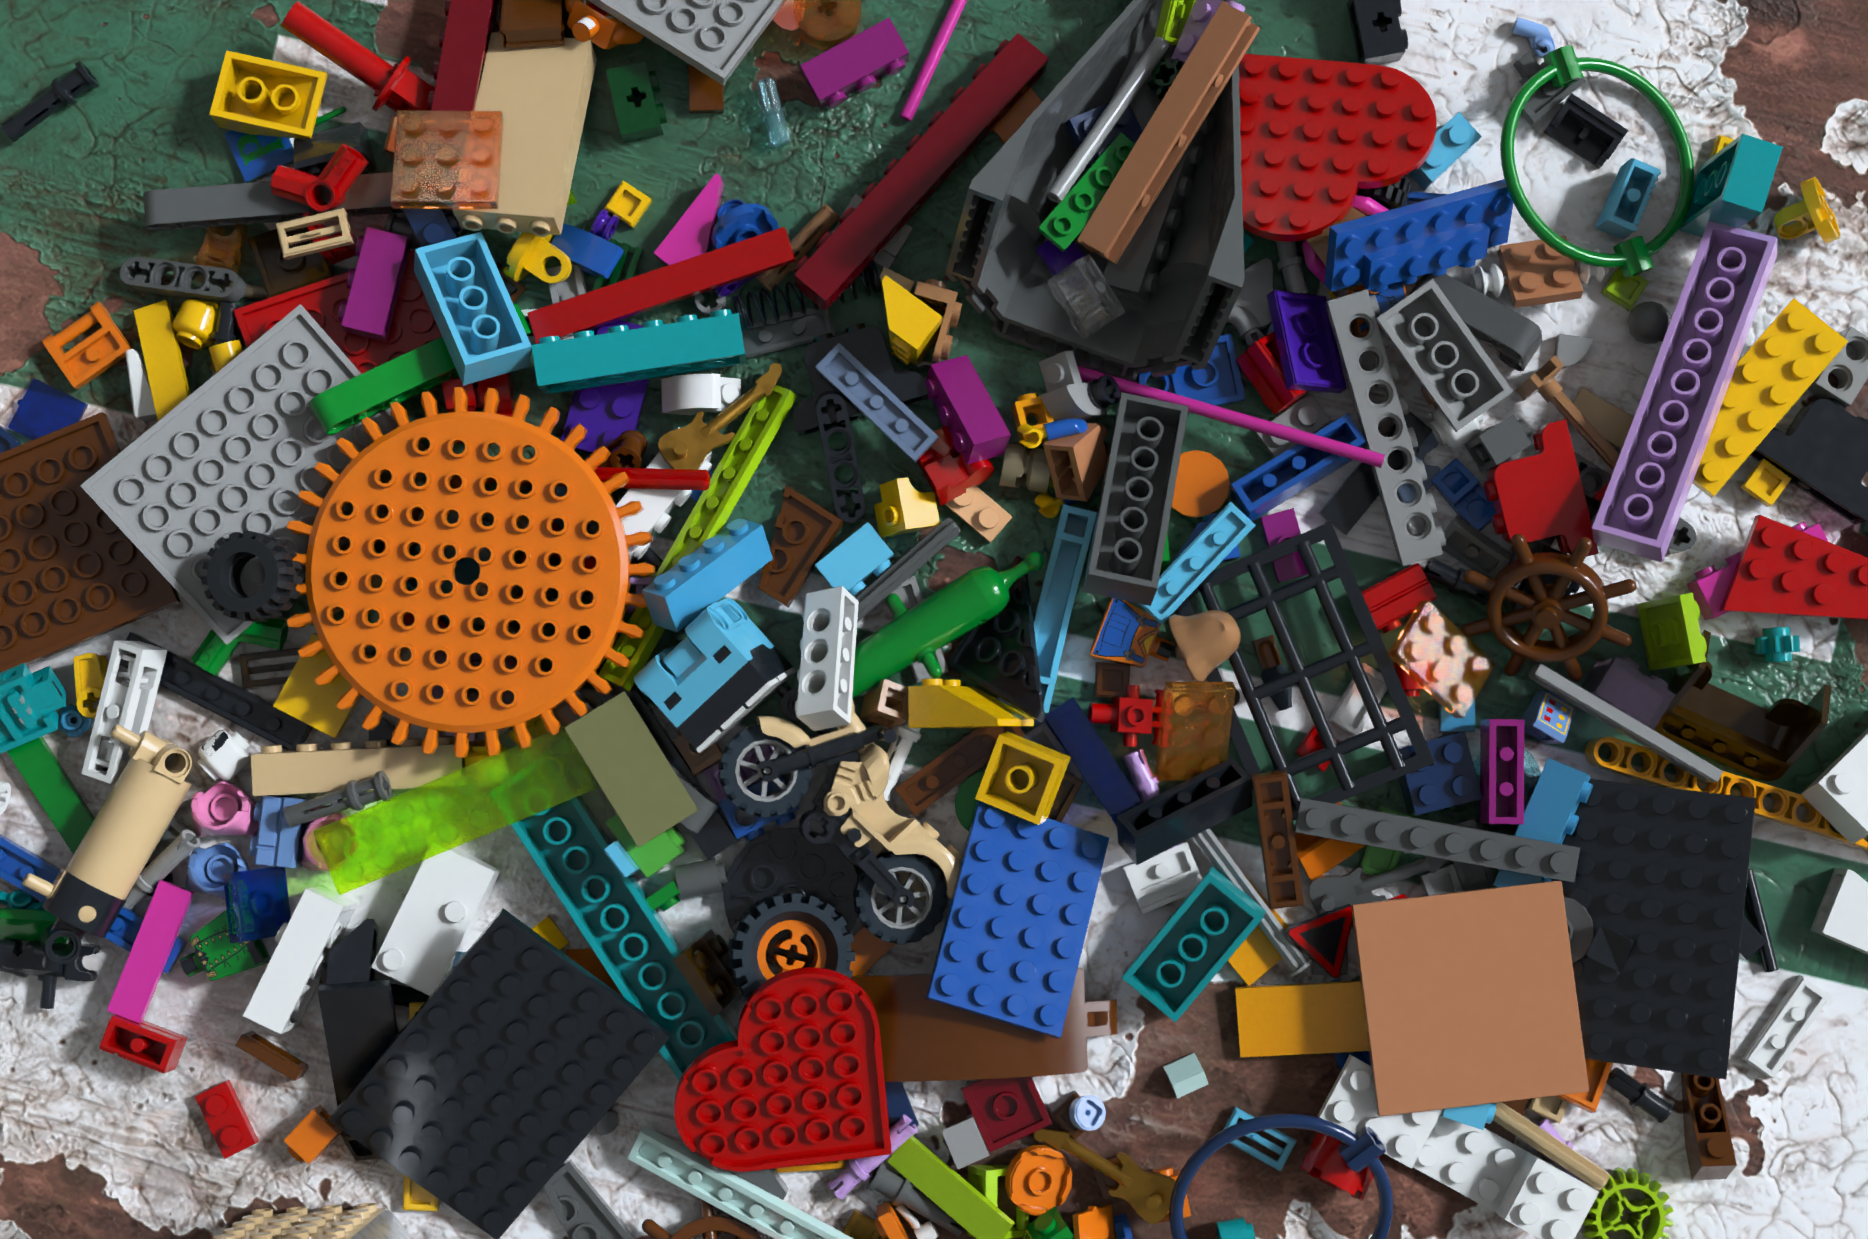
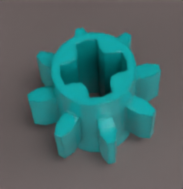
[1755,627,1800,663]

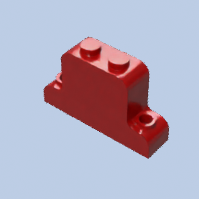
[1484,419,1599,557]

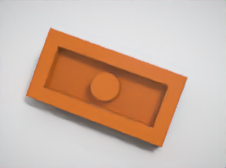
[1294,802,1366,881]

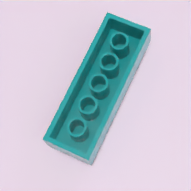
[531,309,747,395]

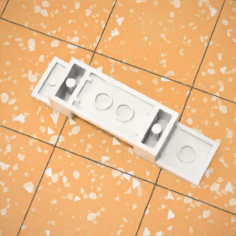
[1317,1055,1599,1239]

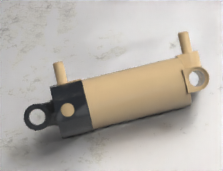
[22,725,192,964]

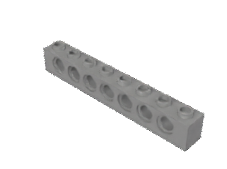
[1325,289,1446,566]

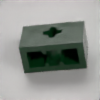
[606,61,667,143]

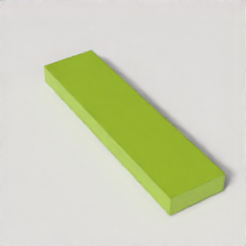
[887,1135,1015,1239]

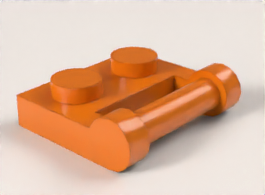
[42,301,133,390]

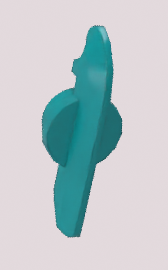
[0,889,47,911]

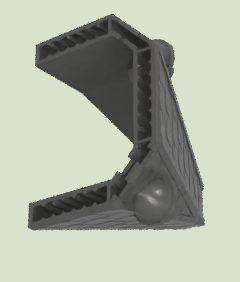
[945,0,1245,381]

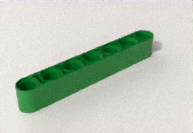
[308,304,534,435]

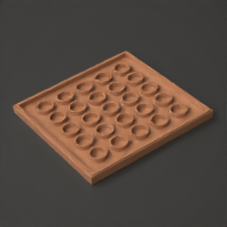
[1351,880,1589,1116]

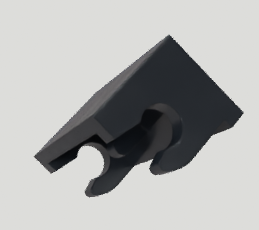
[1544,93,1628,169]

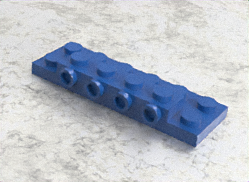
[1324,179,1513,292]

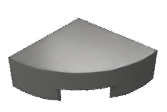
[1554,334,1593,369]

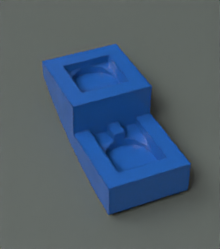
[551,223,624,279]
[1431,458,1496,531]

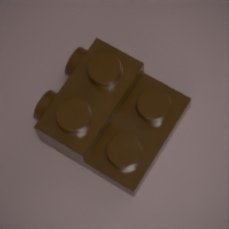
[673,929,742,1018]

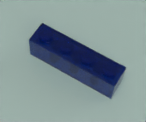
[1045,697,1142,830]

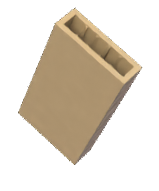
[452,32,597,237]

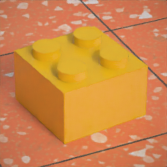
[975,731,1071,825]

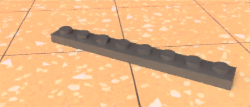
[1294,797,1580,882]

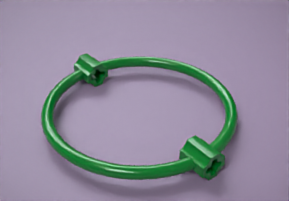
[1500,45,1694,278]

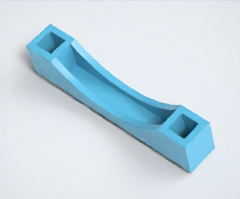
[1033,504,1097,714]

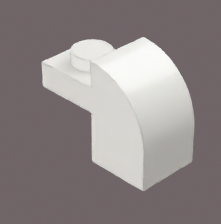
[661,374,741,415]

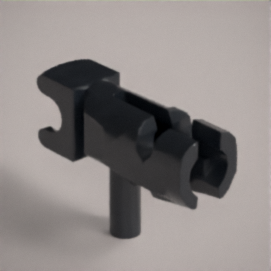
[0,939,101,1009]

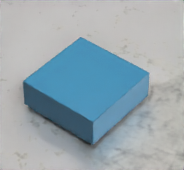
[1438,697,1475,732]

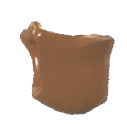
[1169,610,1241,683]

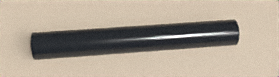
[1746,869,1779,972]

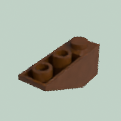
[1681,1073,1737,1180]

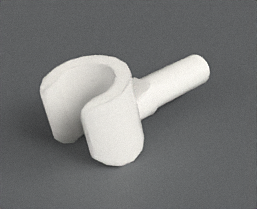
[896,1204,939,1239]

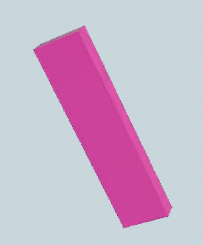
[107,880,195,1023]

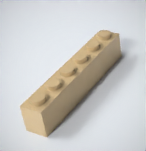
[251,736,467,796]

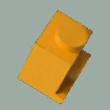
[1011,393,1054,447]

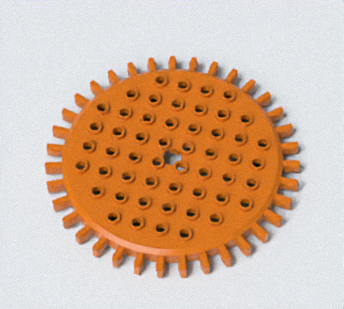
[287,387,655,758]

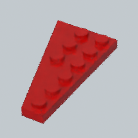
[1719,515,1868,620]

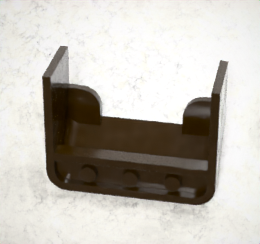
[1655,630,1831,781]

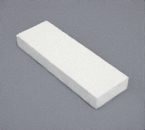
[1741,975,1831,1080]

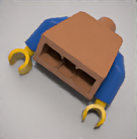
[1017,418,1108,518]

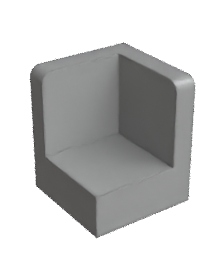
[942,1113,990,1169]

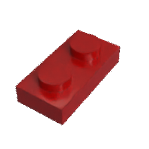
[195,1080,259,1159]

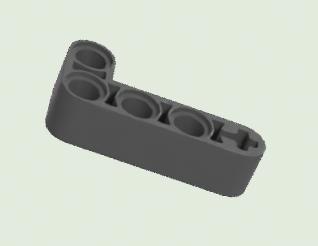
[1409,274,1542,371]

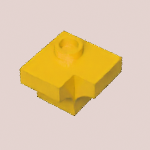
[874,477,940,538]

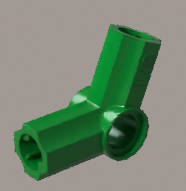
[191,618,289,676]

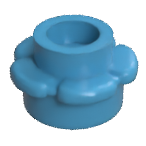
[58,704,92,738]

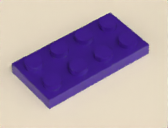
[561,320,650,453]

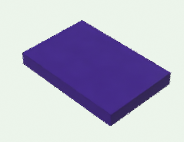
[1266,290,1347,394]

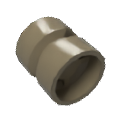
[999,442,1050,493]

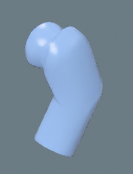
[1512,17,1555,58]

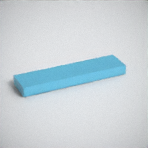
[1137,502,1256,625]

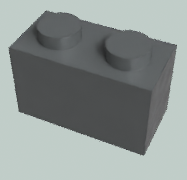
[1464,415,1532,473]

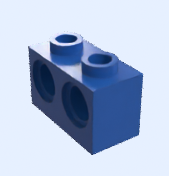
[719,775,800,842]

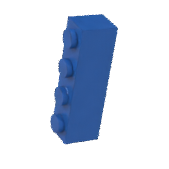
[1231,413,1367,521]

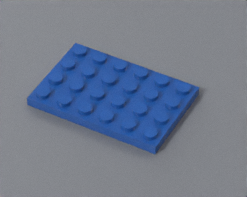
[925,800,1109,1039]

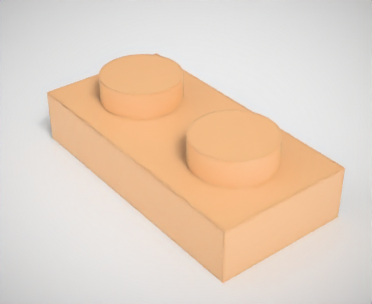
[944,485,1012,543]

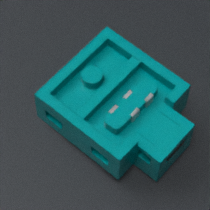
[0,663,67,754]

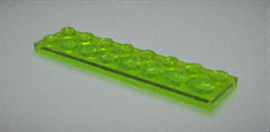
[313,724,598,895]

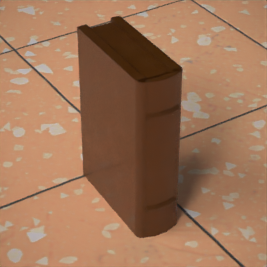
[498,0,566,48]

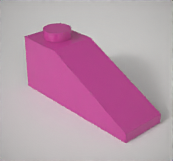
[654,173,724,266]

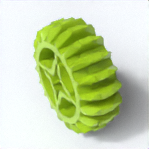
[1582,1167,1674,1239]

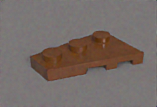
[758,485,844,608]

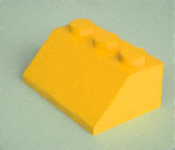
[882,275,942,366]

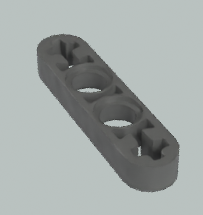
[120,257,246,303]

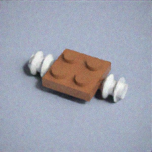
[1470,236,1609,308]

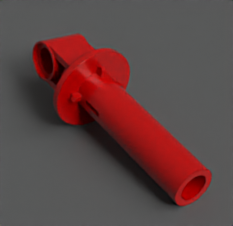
[281,1,435,128]

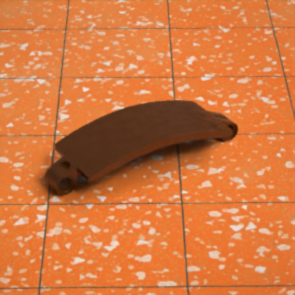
[851,967,1118,1082]

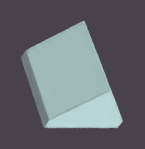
[1163,1052,1208,1099]

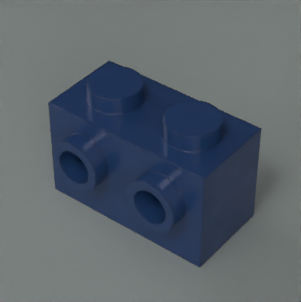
[395,175,462,247]

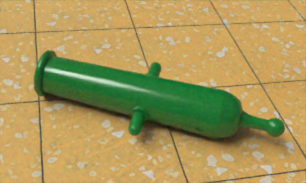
[852,551,1045,699]

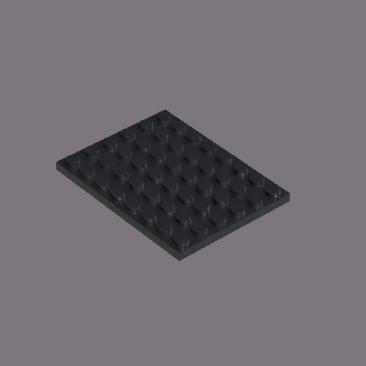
[1548,779,1756,1080]
[329,908,671,1239]

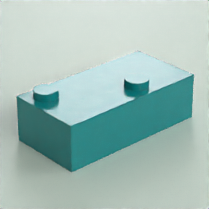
[1679,133,1783,238]
[1122,866,1266,1023]

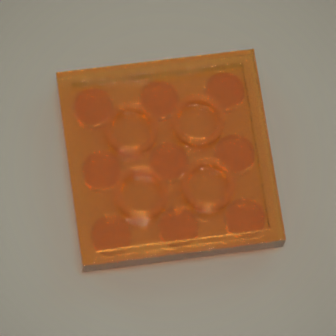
[390,110,504,209]

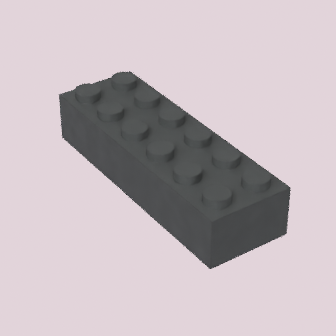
[1082,392,1189,606]

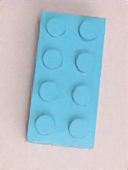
[414,232,532,386]

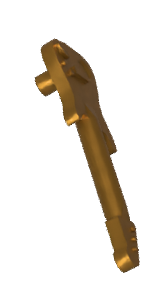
[658,363,782,470]
[1034,1127,1175,1224]

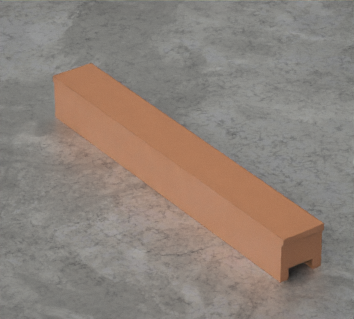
[1077,1,1260,264]

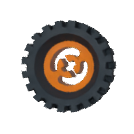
[727,893,855,1000]

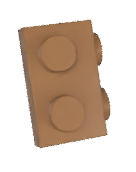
[914,279,962,364]

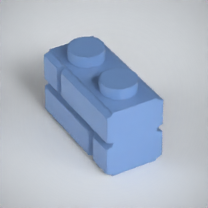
[250,795,310,868]

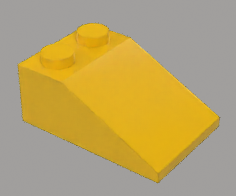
[209,50,328,139]
[908,679,1034,728]

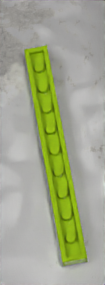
[598,385,797,692]

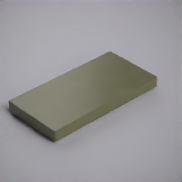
[564,691,698,848]

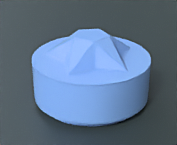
[1069,1095,1106,1131]

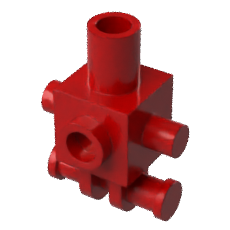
[1088,685,1173,747]

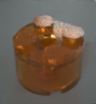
[793,0,862,51]

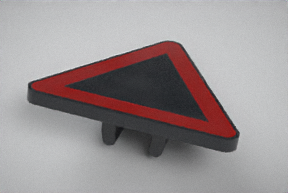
[1286,904,1353,979]

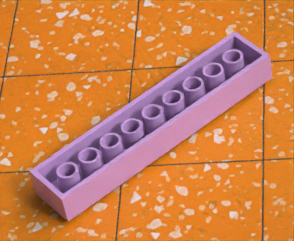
[1592,221,1777,563]

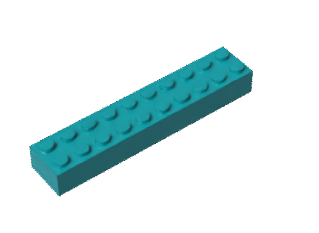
[490,754,738,1081]

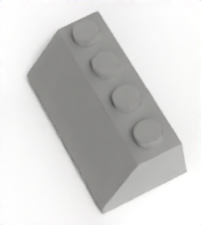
[1375,279,1514,432]

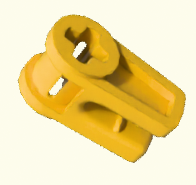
[73,653,109,718]

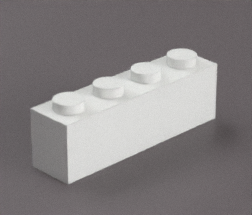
[595,427,713,562]

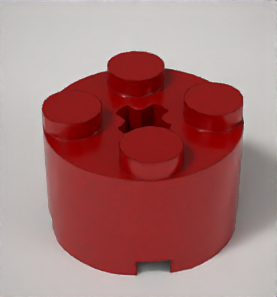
[1299,1132,1380,1201]

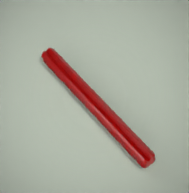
[521,467,710,490]

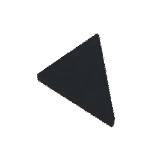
[946,556,1045,723]

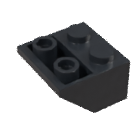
[294,122,377,176]

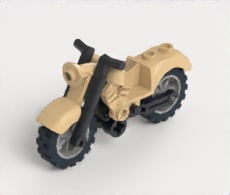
[719,699,963,945]

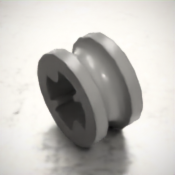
[695,289,726,316]

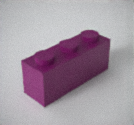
[800,17,909,109]
[338,227,411,342]
[924,355,1011,465]
[1480,719,1524,824]

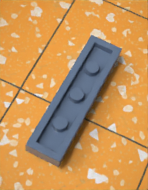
[815,343,939,463]

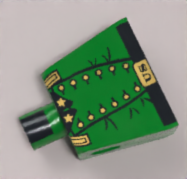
[180,903,271,981]

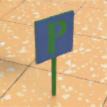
[224,106,346,183]

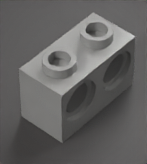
[1807,326,1868,407]

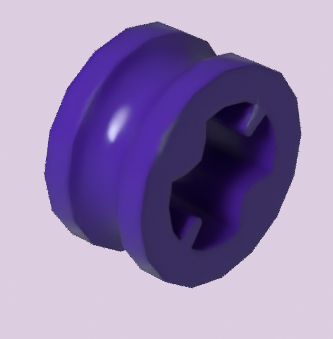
[590,209,620,241]

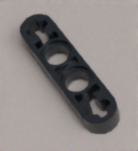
[815,391,866,523]

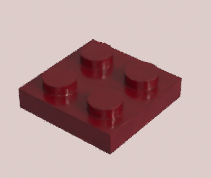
[961,1077,1053,1152]

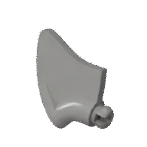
[1226,258,1273,346]

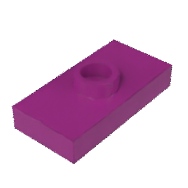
[1260,508,1308,583]

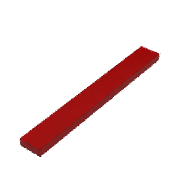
[527,227,796,344]

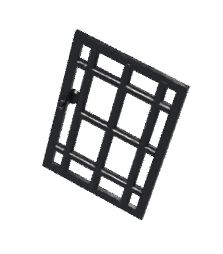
[1177,521,1435,821]

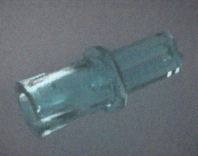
[756,78,791,148]

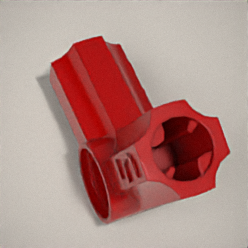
[270,144,369,211]

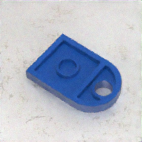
[1137,333,1246,413]

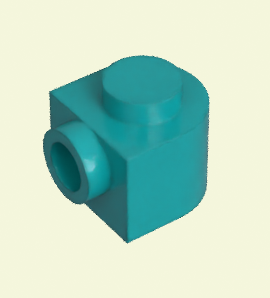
[1215,1217,1255,1239]

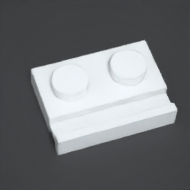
[1123,841,1202,914]

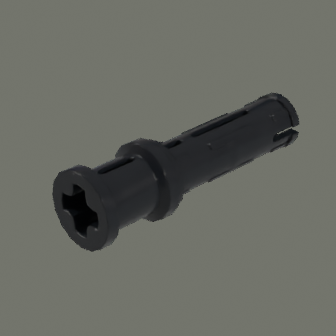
[1,61,100,142]

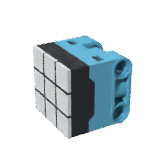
[634,598,796,753]

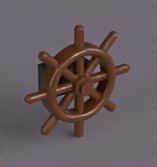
[1461,534,1637,681]

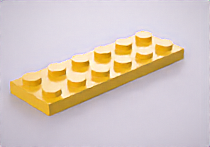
[1692,298,1848,498]

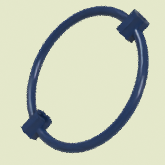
[1169,1114,1393,1239]

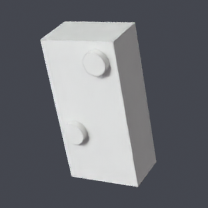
[1801,728,1868,844]
[371,840,501,996]
[243,885,359,1034]

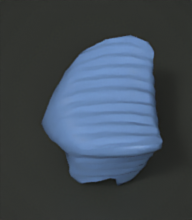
[186,842,252,904]

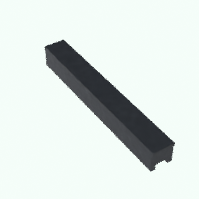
[578,626,740,860]

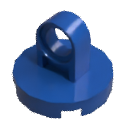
[711,199,779,250]

